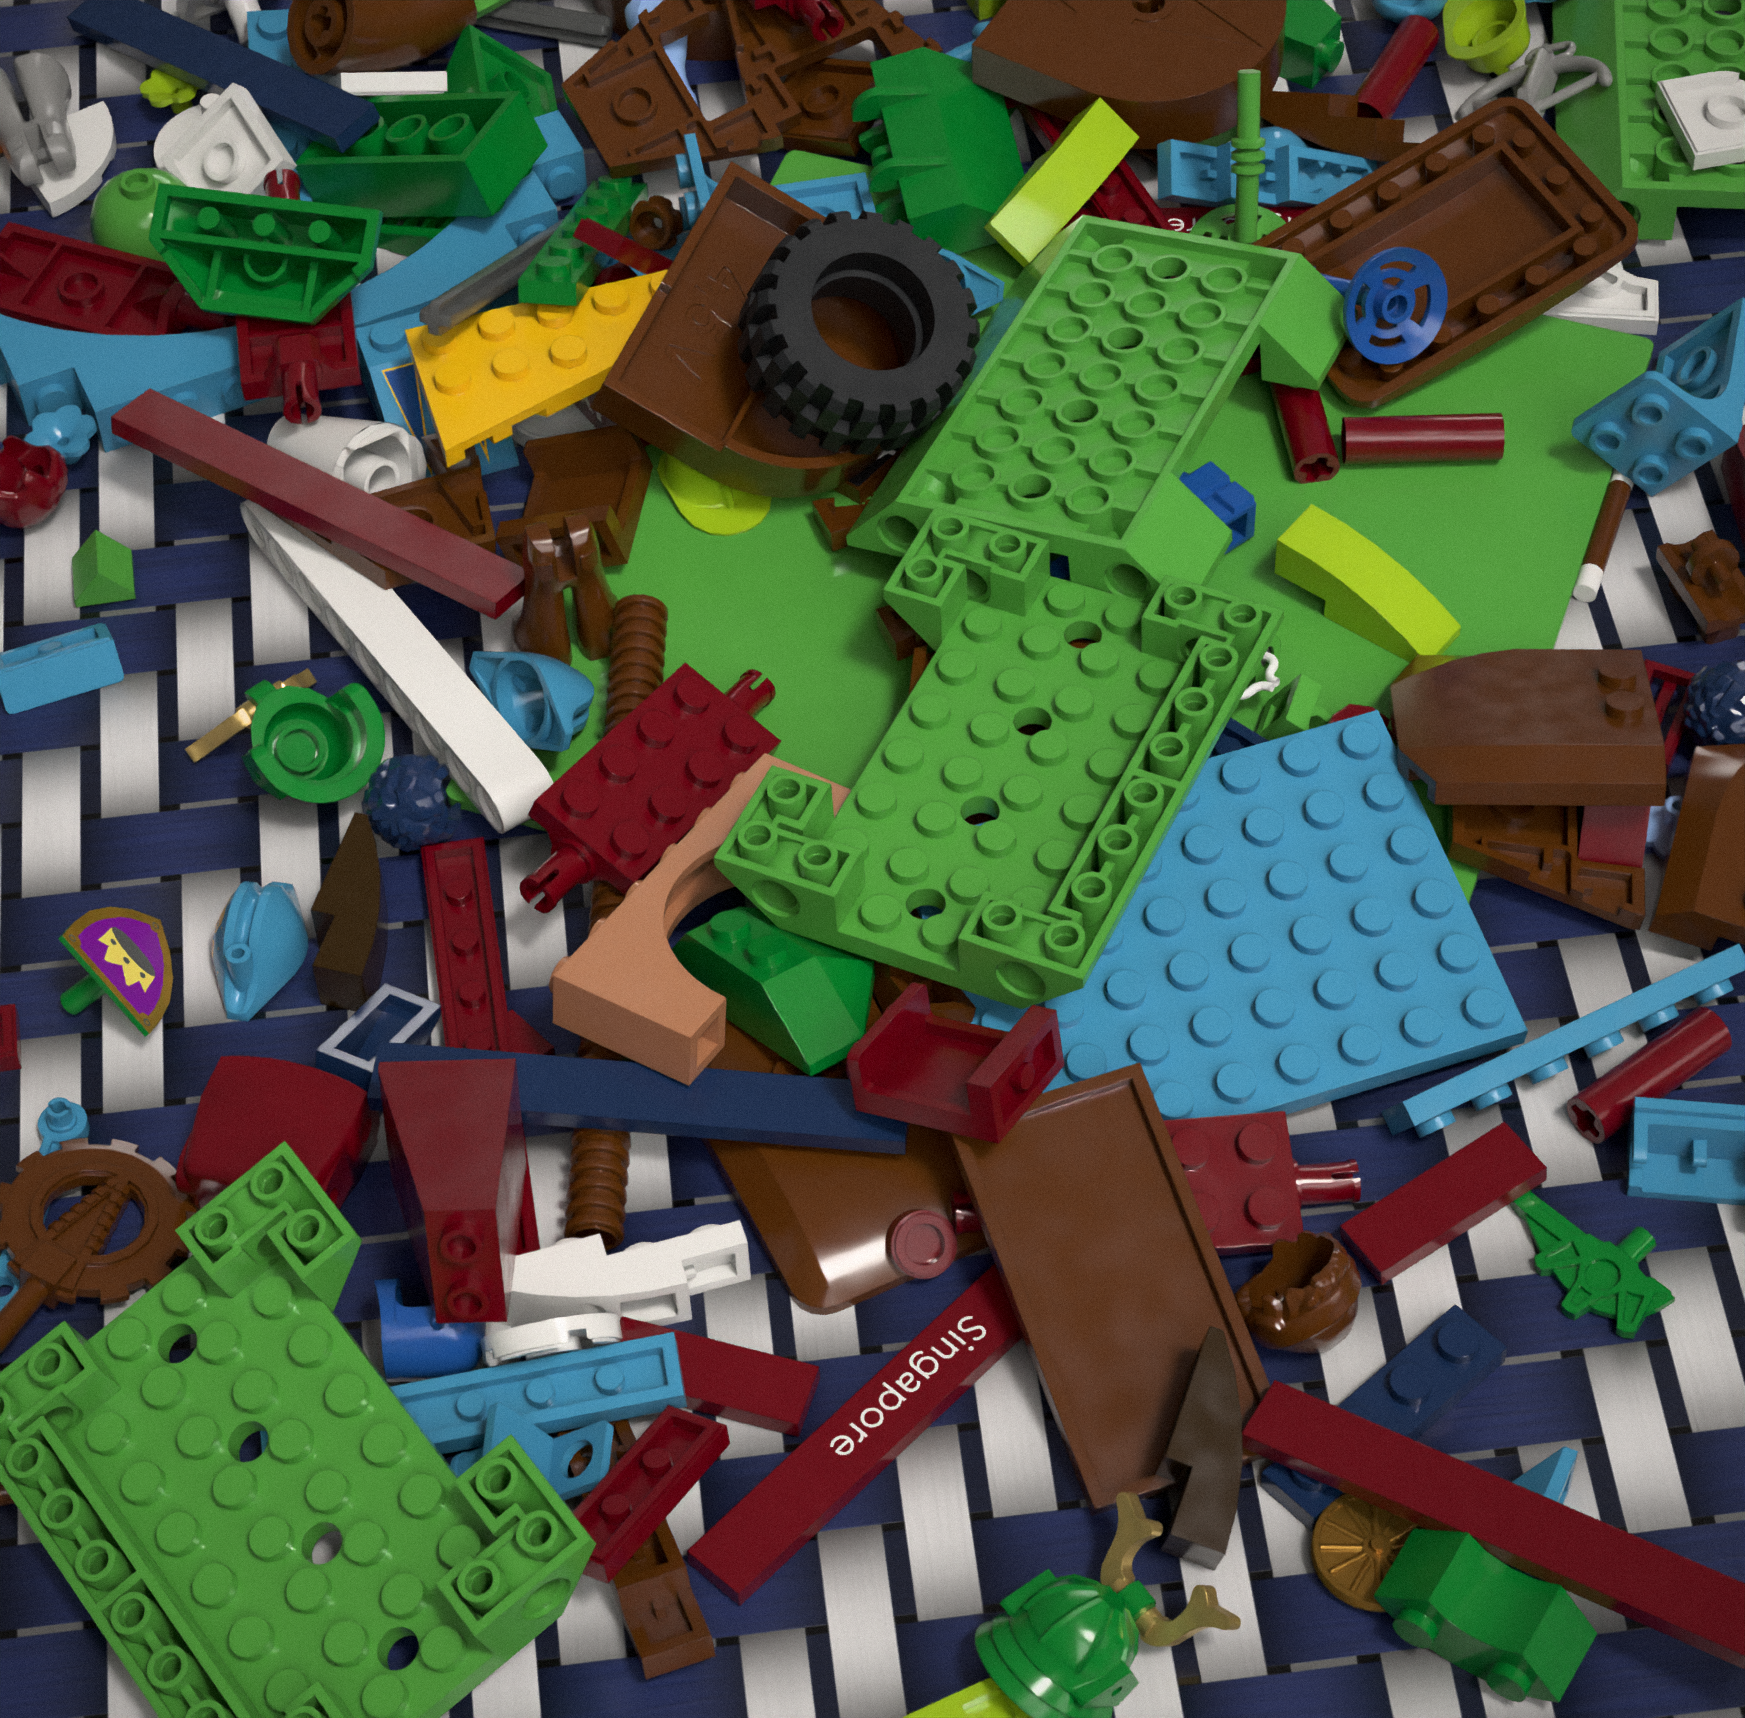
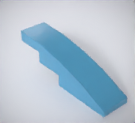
[1157,139,1377,207]

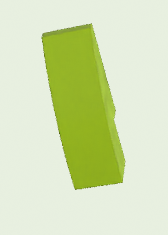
[983,97,1139,267]
[1275,504,1461,662]

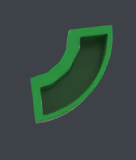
[1373,1529,1597,1703]

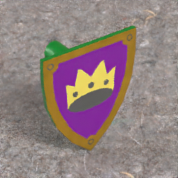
[58,907,173,1037]

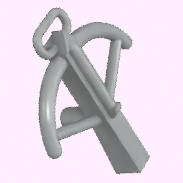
[1457,41,1613,119]

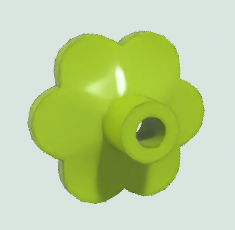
[139,68,199,114]

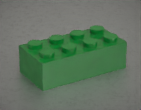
[295,91,548,219]

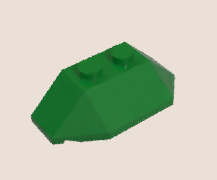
[148,183,383,326]
[671,906,875,1077]

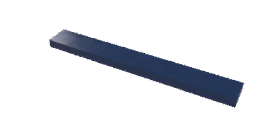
[67,0,380,153]
[367,1041,910,1155]

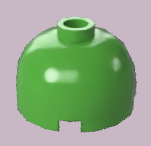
[90,168,188,262]

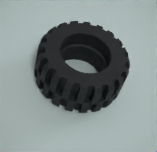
[737,211,980,455]

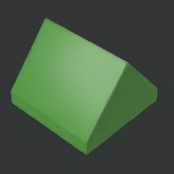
[72,530,136,607]

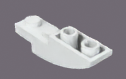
[495,1220,751,1327]

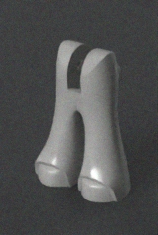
[0,52,77,187]

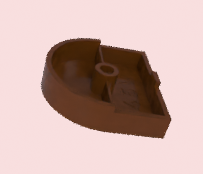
[972,0,1287,149]
[589,161,904,498]

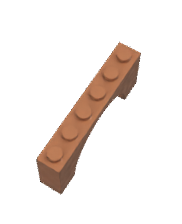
[549,753,851,1086]

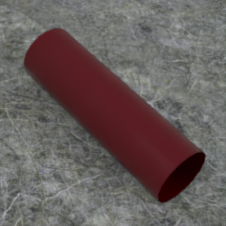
[1355,15,1439,119]
[1268,381,1340,484]
[1341,413,1505,464]
[1567,1007,1732,1144]

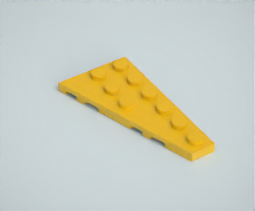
[405,270,668,468]

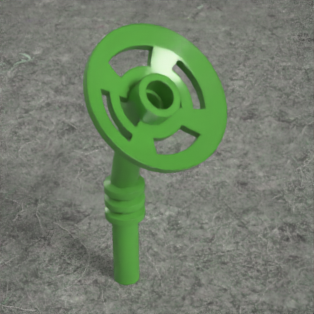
[1190,69,1286,245]

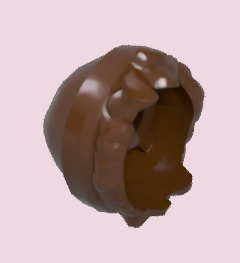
[1234,1230,1362,1354]

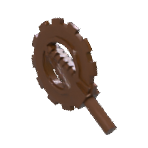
[0,1137,197,1354]

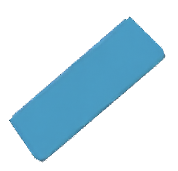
[0,622,124,714]

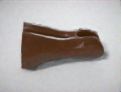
[511,512,619,666]

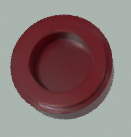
[885,1209,957,1279]

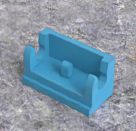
[1627,1097,1745,1206]

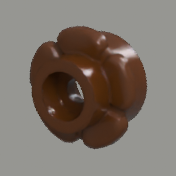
[629,195,683,251]

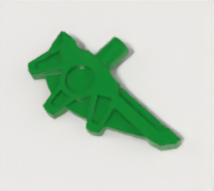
[1511,1190,1675,1339]

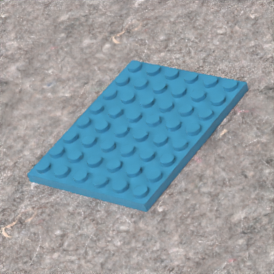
[916,710,1528,1120]

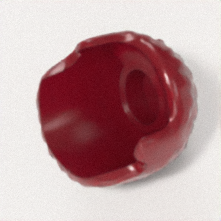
[0,435,68,529]

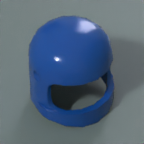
[374,1278,486,1382]

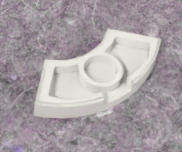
[31,101,116,218]

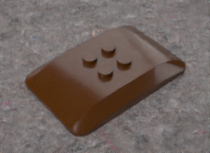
[1251,97,1638,408]
[700,991,989,1315]

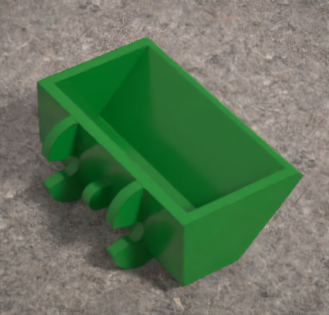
[851,47,1024,254]

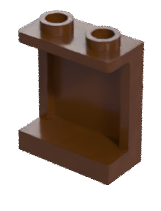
[495,425,653,568]

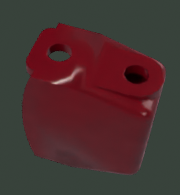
[176,1056,380,1210]

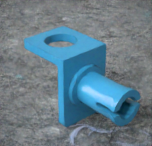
[450,1402,614,1501]

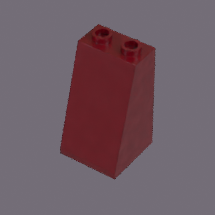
[378,1058,527,1323]

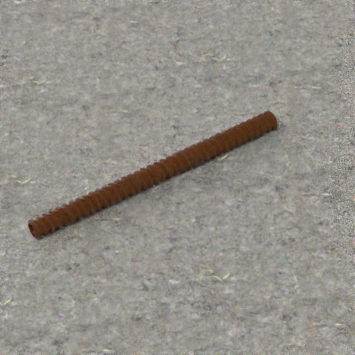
[563,594,668,1251]

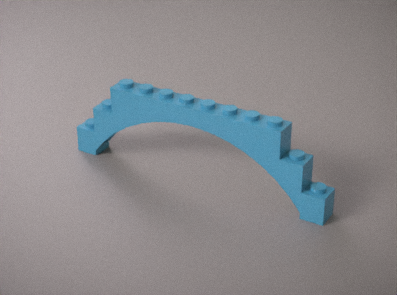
[0,110,588,453]

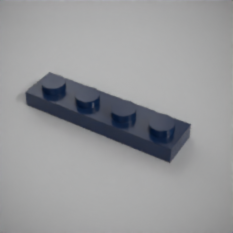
[1260,1304,1507,1532]

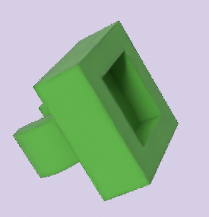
[1256,673,1331,741]

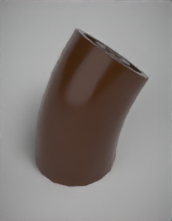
[287,0,477,76]

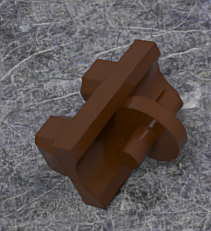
[1656,530,1745,645]

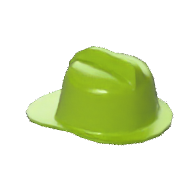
[1443,0,1531,76]
[657,452,772,536]

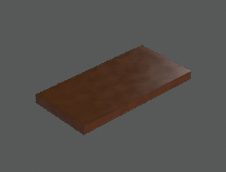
[945,1062,1271,1516]

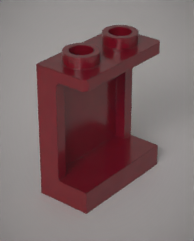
[846,982,1065,1144]

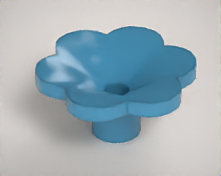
[24,405,97,465]

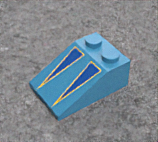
[356,312,519,478]

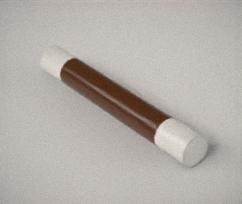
[1573,468,1634,602]

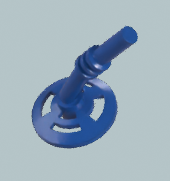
[1313,247,1448,365]

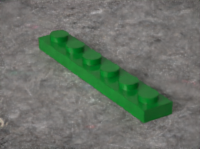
[518,174,648,306]

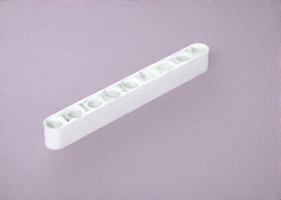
[240,500,553,834]

